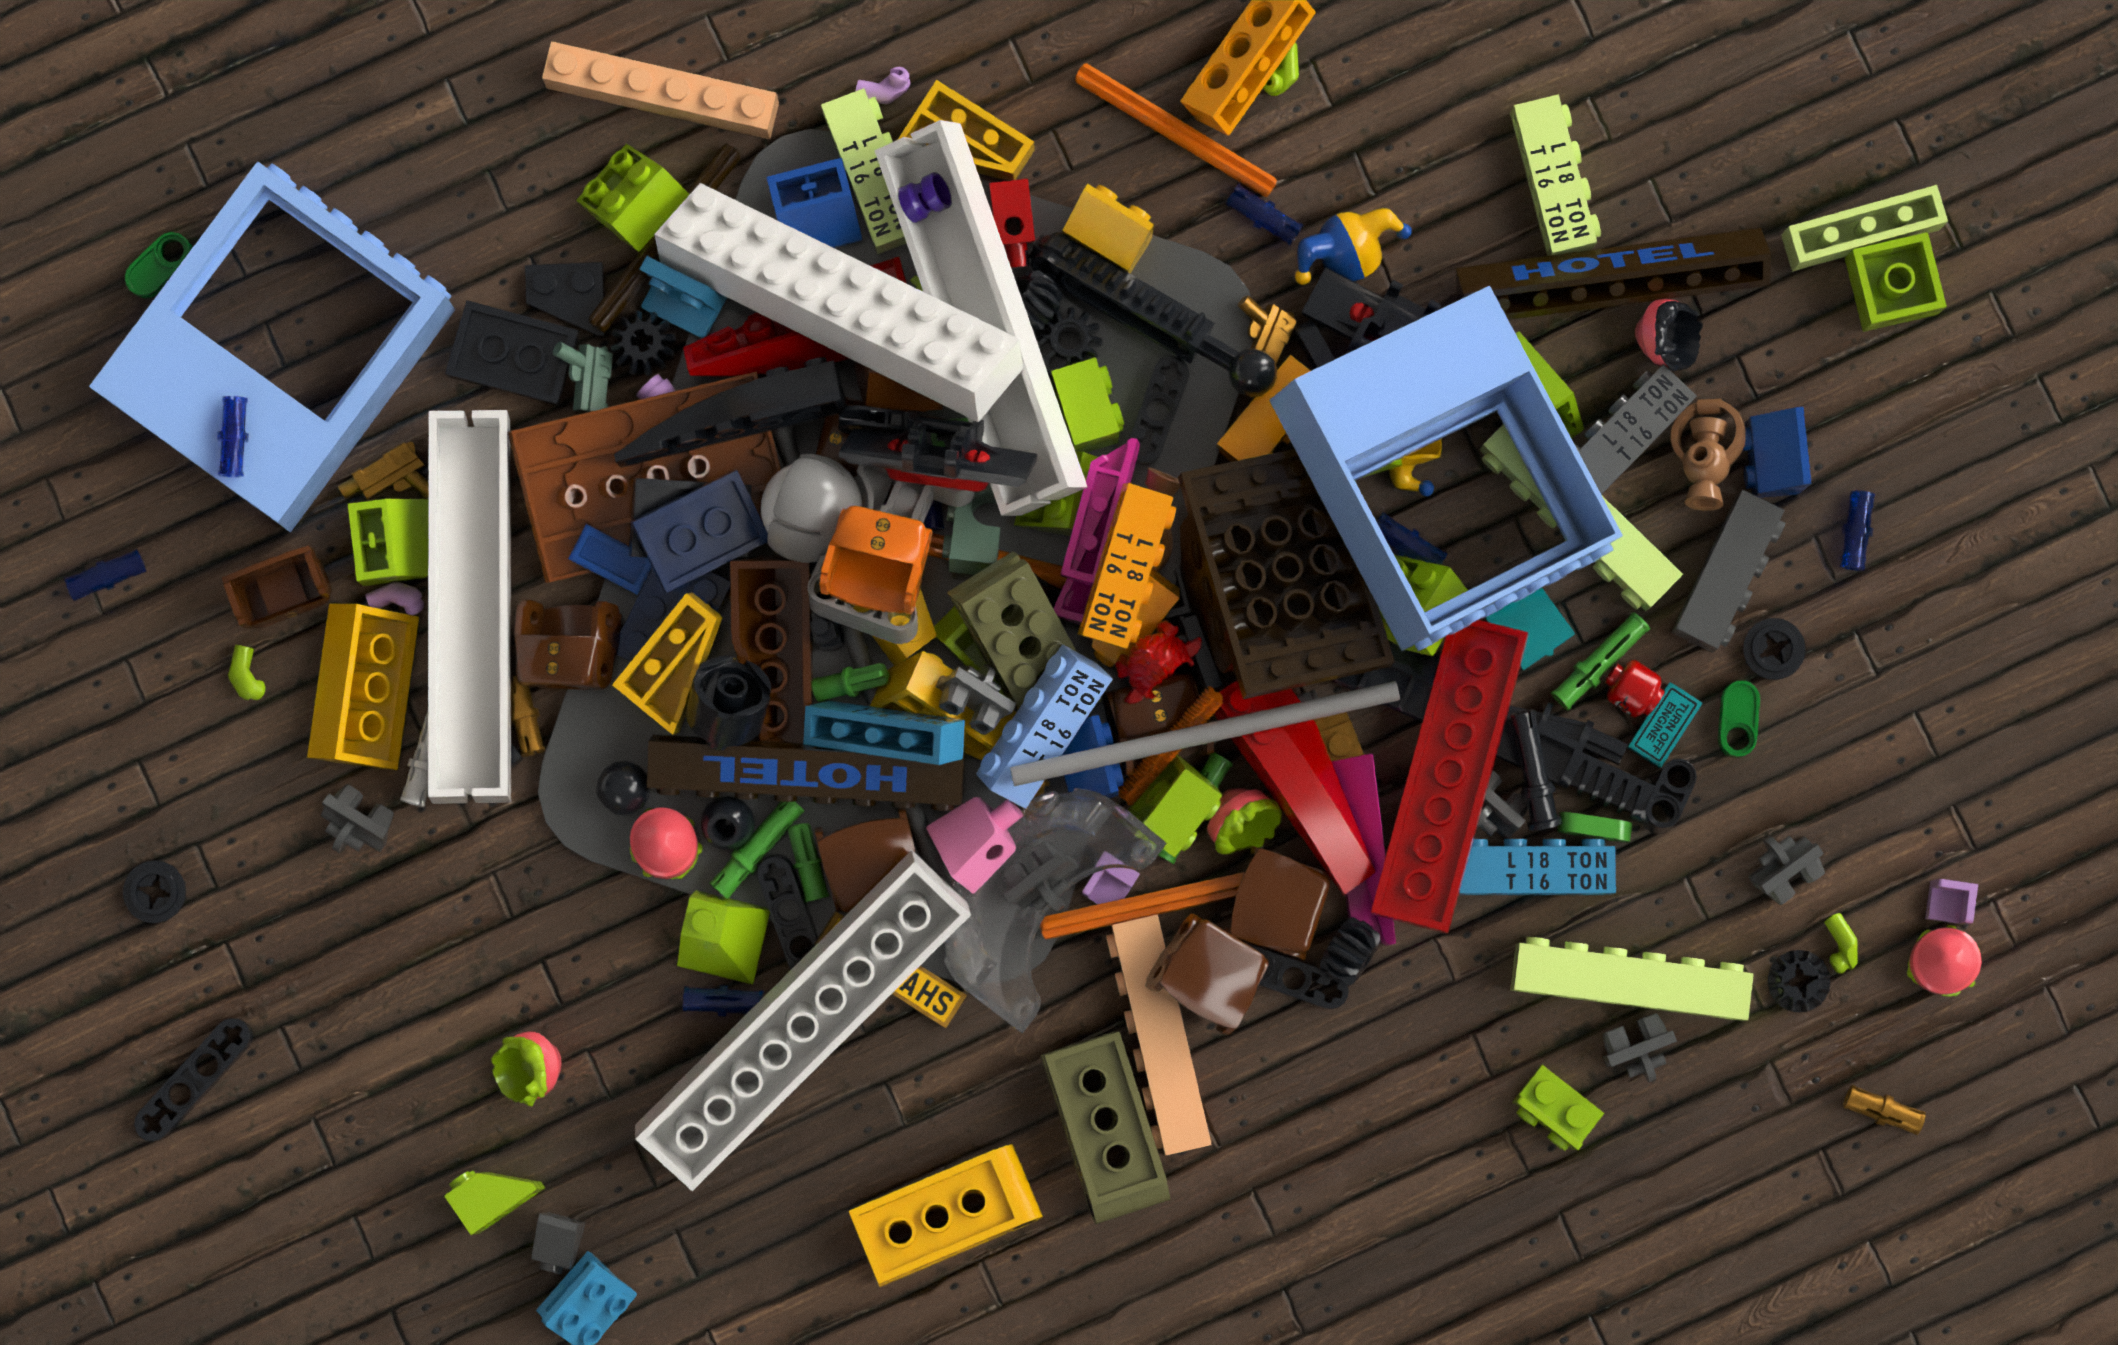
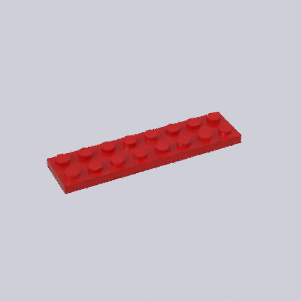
[1371,620,1529,934]

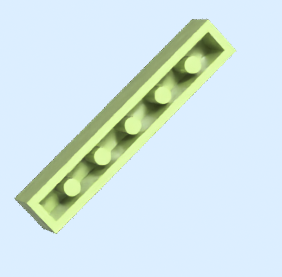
[1480,424,1683,611]
[1510,937,1754,1021]

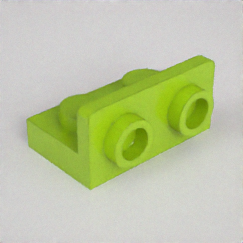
[1512,1065,1604,1152]

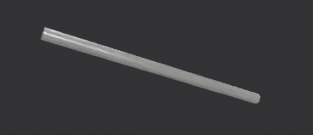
[1010,681,1400,786]

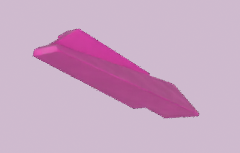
[1053,438,1140,625]
[1331,754,1396,946]

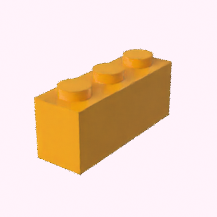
[1216,355,1310,462]

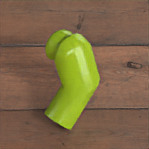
[1263,43,1299,96]
[228,645,266,701]
[1824,913,1858,974]

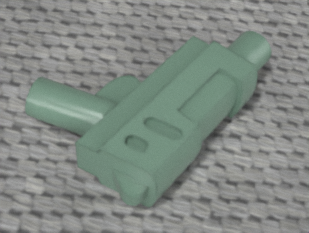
[553,342,613,413]

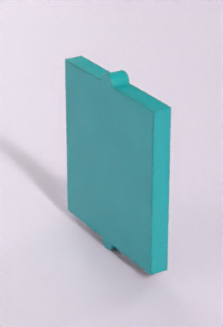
[1485,587,1575,671]

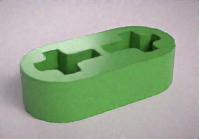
[1557,812,1633,843]

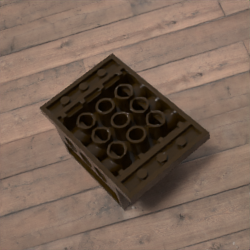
[1178,449,1395,699]

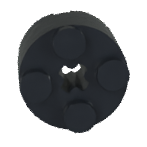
[685,656,771,750]

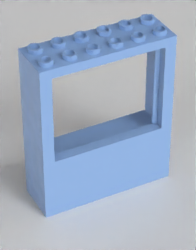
[89,161,456,533]
[1269,286,1623,651]

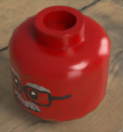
[1605,660,1665,718]

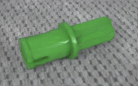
[812,663,890,702]
[788,823,829,902]

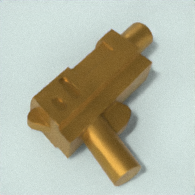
[1237,295,1296,364]
[338,442,429,500]

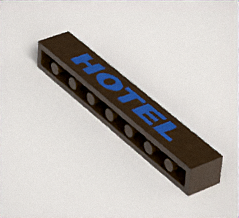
[1456,228,1771,320]
[647,734,966,811]

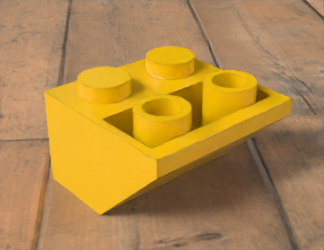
[1062,183,1154,273]

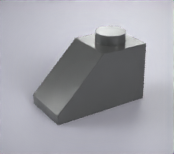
[531,1212,586,1274]

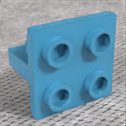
[640,256,727,339]
[536,1251,637,1345]

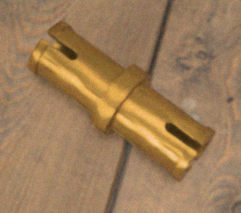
[511,676,545,757]
[1843,1085,1926,1136]

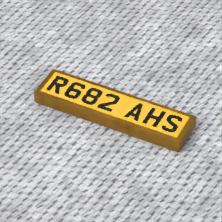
[814,911,967,1028]

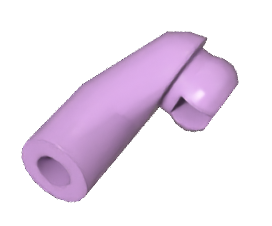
[856,67,910,104]
[365,582,424,615]

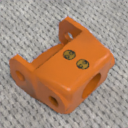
[819,506,932,615]

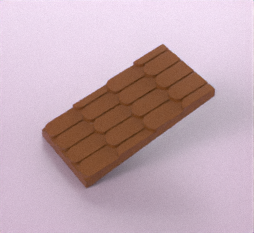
[508,372,781,583]

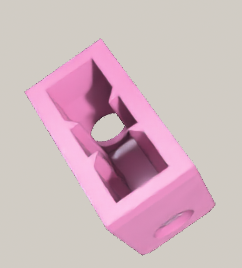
[926,797,1023,894]

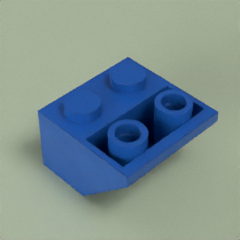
[766,158,863,248]
[1061,715,1124,808]

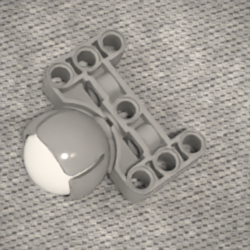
[761,454,975,644]

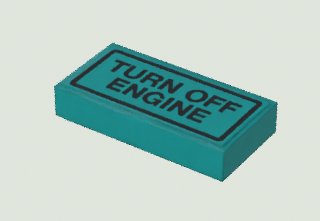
[1627,682,1703,769]

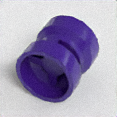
[898,172,952,223]

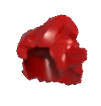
[1115,620,1202,704]

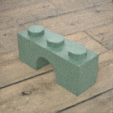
[942,483,1000,575]

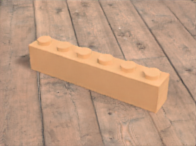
[542,41,779,139]
[1106,914,1212,1156]

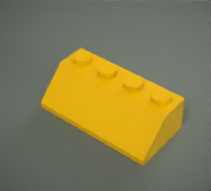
[307,604,419,770]

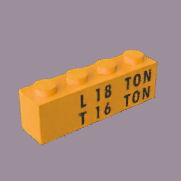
[1077,483,1176,649]

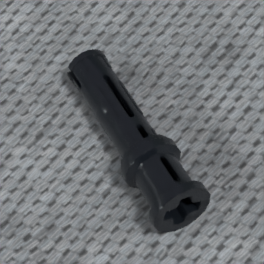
[1510,709,1562,831]

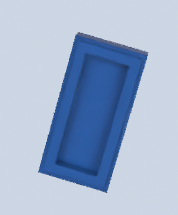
[568,524,652,595]

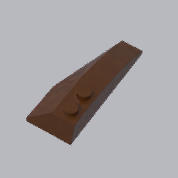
[730,555,813,743]

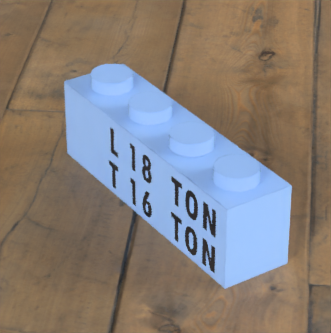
[976,644,1113,809]

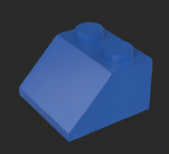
[1742,407,1812,498]

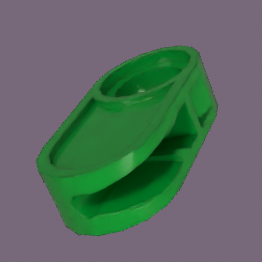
[125,232,192,299]
[1718,680,1760,758]

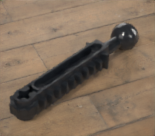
[1029,232,1277,397]

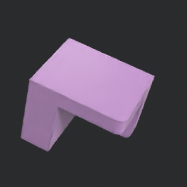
[1081,853,1140,905]
[1925,879,1978,925]

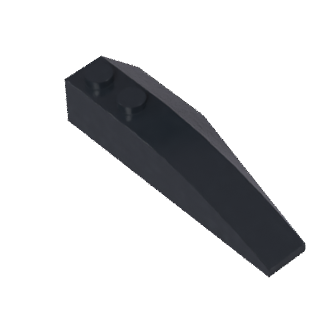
[614,357,847,468]

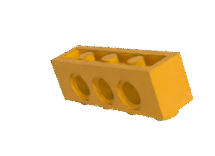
[1180,0,1316,136]

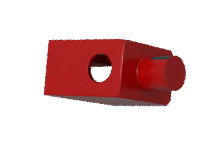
[989,179,1035,268]

